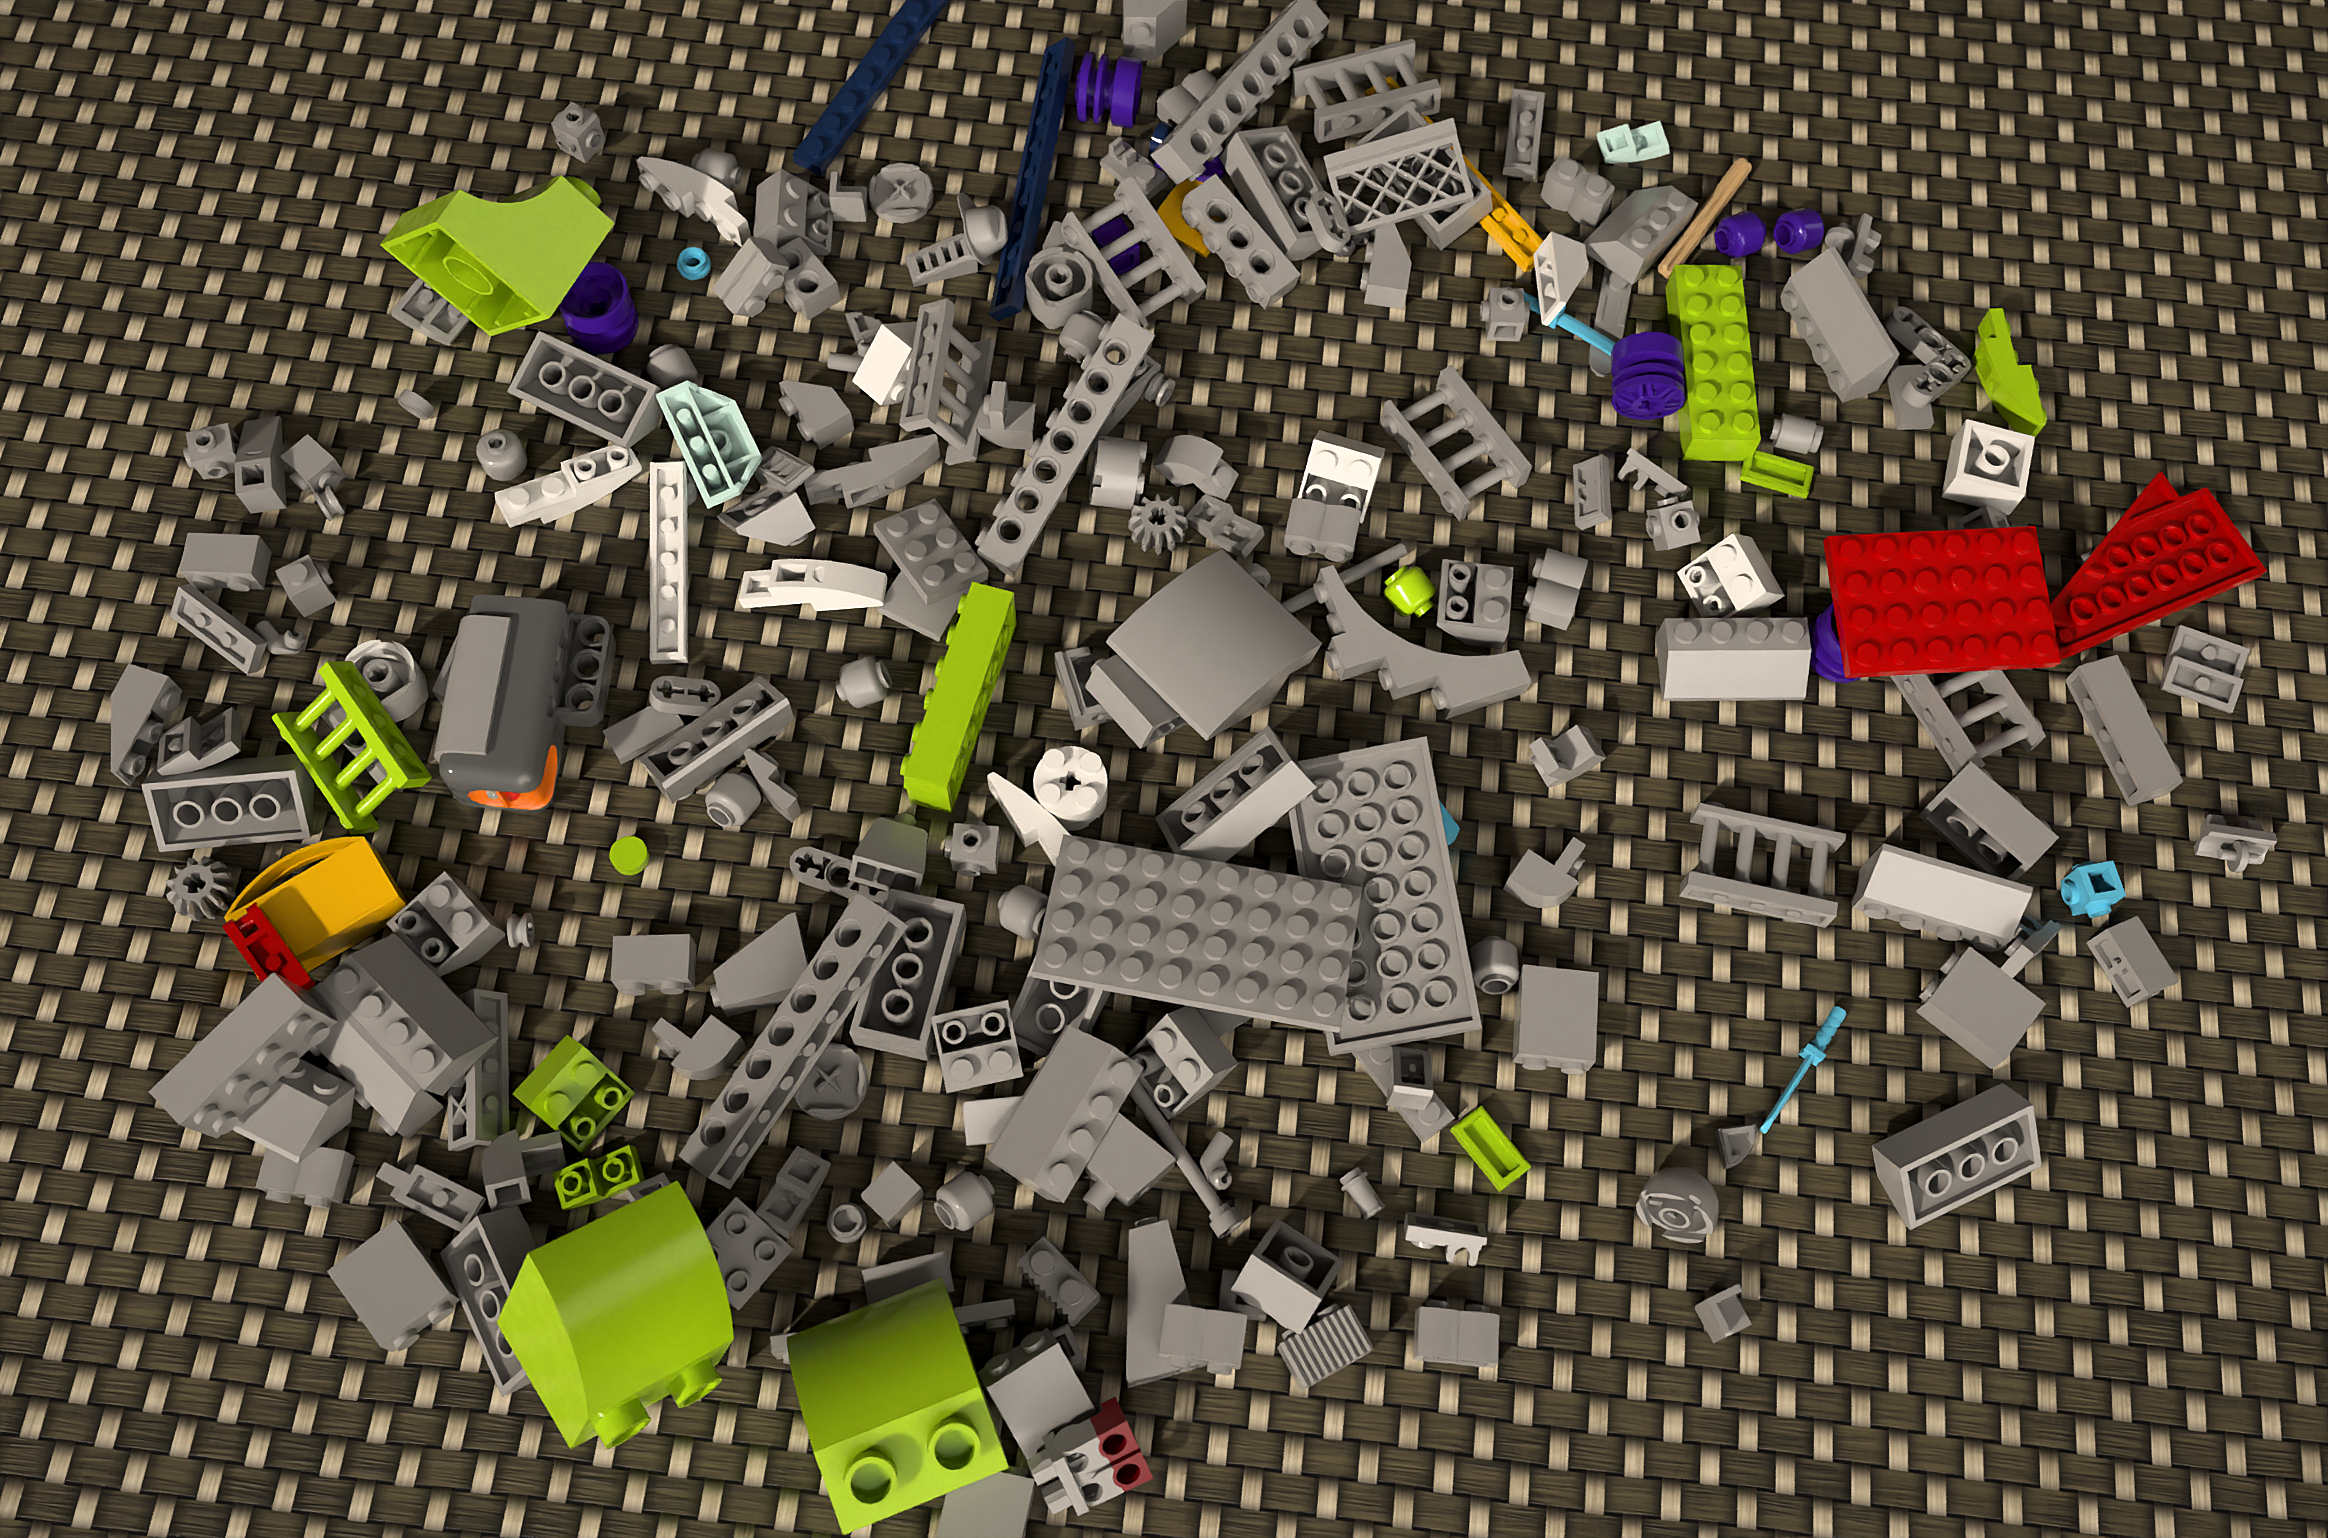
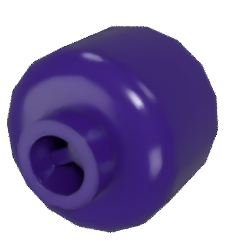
[1773,207,1824,254]
[1714,211,1766,259]

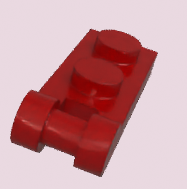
[222,902,316,990]

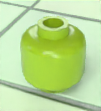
[1384,564,1436,618]

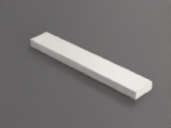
[650,461,688,664]

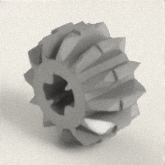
[1128,493,1188,555]
[166,856,237,922]

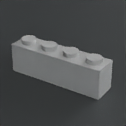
[2065,655,2183,806]

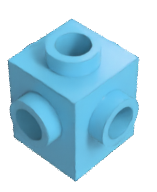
[2060,860,2126,918]

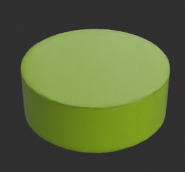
[609,836,649,875]

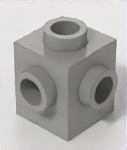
[551,102,606,163]
[1480,286,1530,341]
[183,423,240,480]
[1646,496,1701,551]
[945,820,1001,877]

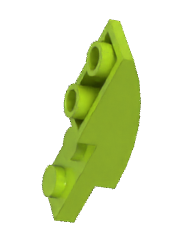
[1972,308,2047,437]

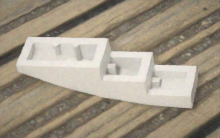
[987,772,1070,869]

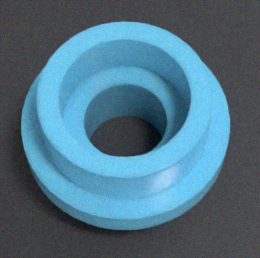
[677,247,711,280]

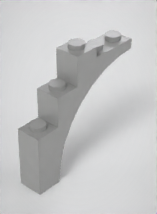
[1314,565,1532,719]

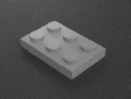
[874,498,989,605]

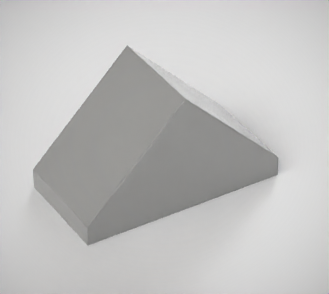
[1386,1046,1433,1111]

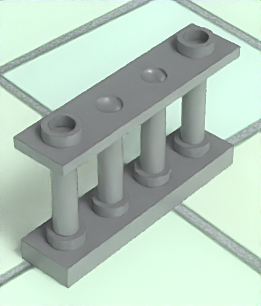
[1292,39,1441,143]
[1060,176,1207,329]
[899,298,995,465]
[1381,365,1532,522]
[1890,670,2046,776]
[1679,802,1846,928]

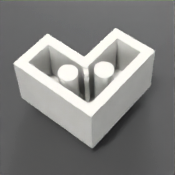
[852,322,950,405]

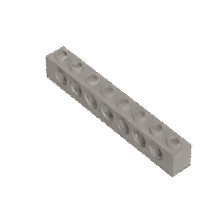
[1151,0,1330,185]
[975,314,1155,578]
[678,893,908,1189]

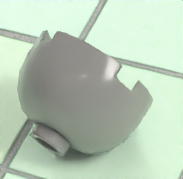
[1636,1167,1719,1243]

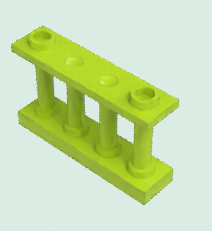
[271,661,432,835]

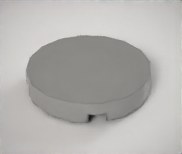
[868,162,934,224]
[793,1042,869,1121]

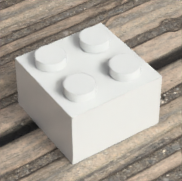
[1941,419,2035,515]

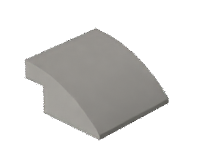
[1106,549,1322,741]

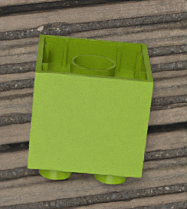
[380,175,615,336]

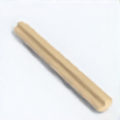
[1658,158,1752,279]

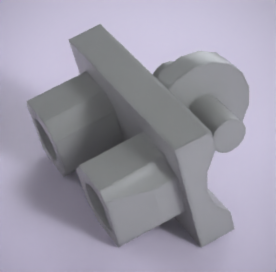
[1825,213,1882,279]
[2193,814,2277,873]

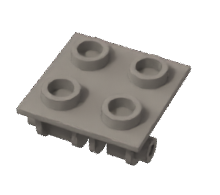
[705,1196,793,1311]

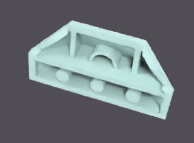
[655,381,763,509]

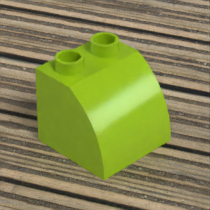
[496,1181,734,1449]
[787,1277,1009,1535]

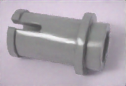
[1340,1167,1386,1220]

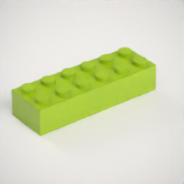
[1665,265,1761,461]
[900,581,1017,814]

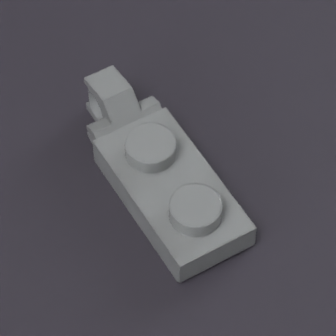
[376,1162,489,1232]

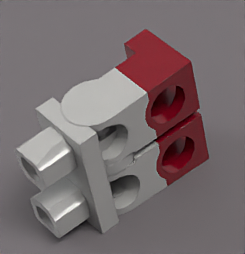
[1027,1396,1153,1516]

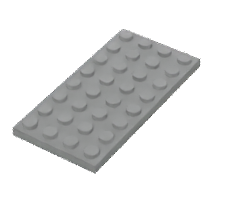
[1288,736,1483,1056]
[1032,834,1362,1033]

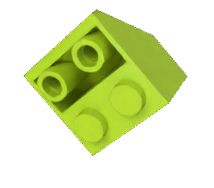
[512,1035,635,1153]

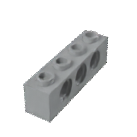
[1180,174,1301,310]

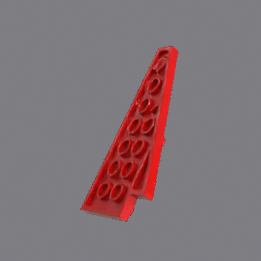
[2050,472,2267,660]

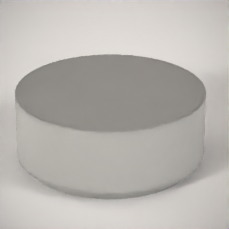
[398,389,435,420]

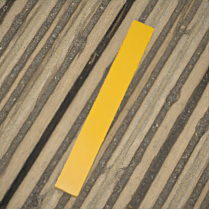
[1364,76,1543,273]

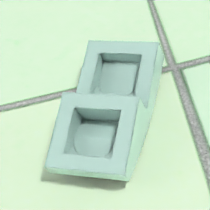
[1596,121,1670,163]

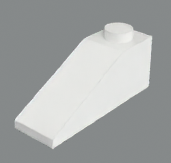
[1533,231,1589,326]

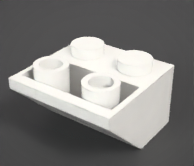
[1298,430,1385,524]
[1677,533,1785,618]

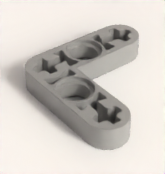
[1885,306,1971,408]
[789,847,889,909]

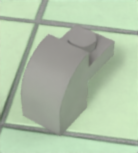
[977,381,1038,450]
[1153,435,1239,502]
[1529,725,1606,787]
[1503,837,1586,908]
[651,1015,747,1080]
[481,1129,567,1212]

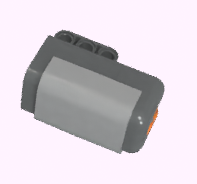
[434,594,616,813]

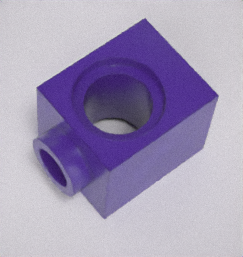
[1091,217,1140,276]

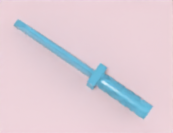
[1516,287,1616,356]
[1759,1006,1847,1134]

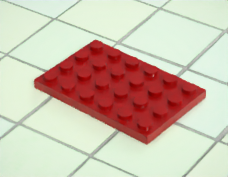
[1823,526,2061,678]

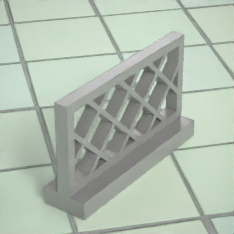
[1323,118,1474,236]

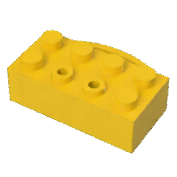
[224,836,408,980]

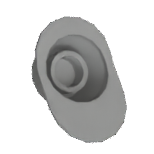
[957,193,1008,265]

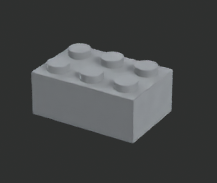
[1918,761,2059,881]

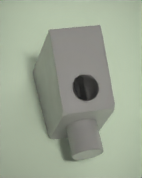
[848,813,928,894]
[1083,1112,1176,1213]

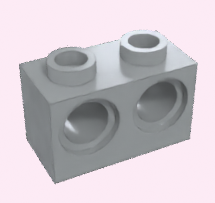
[777,236,841,321]

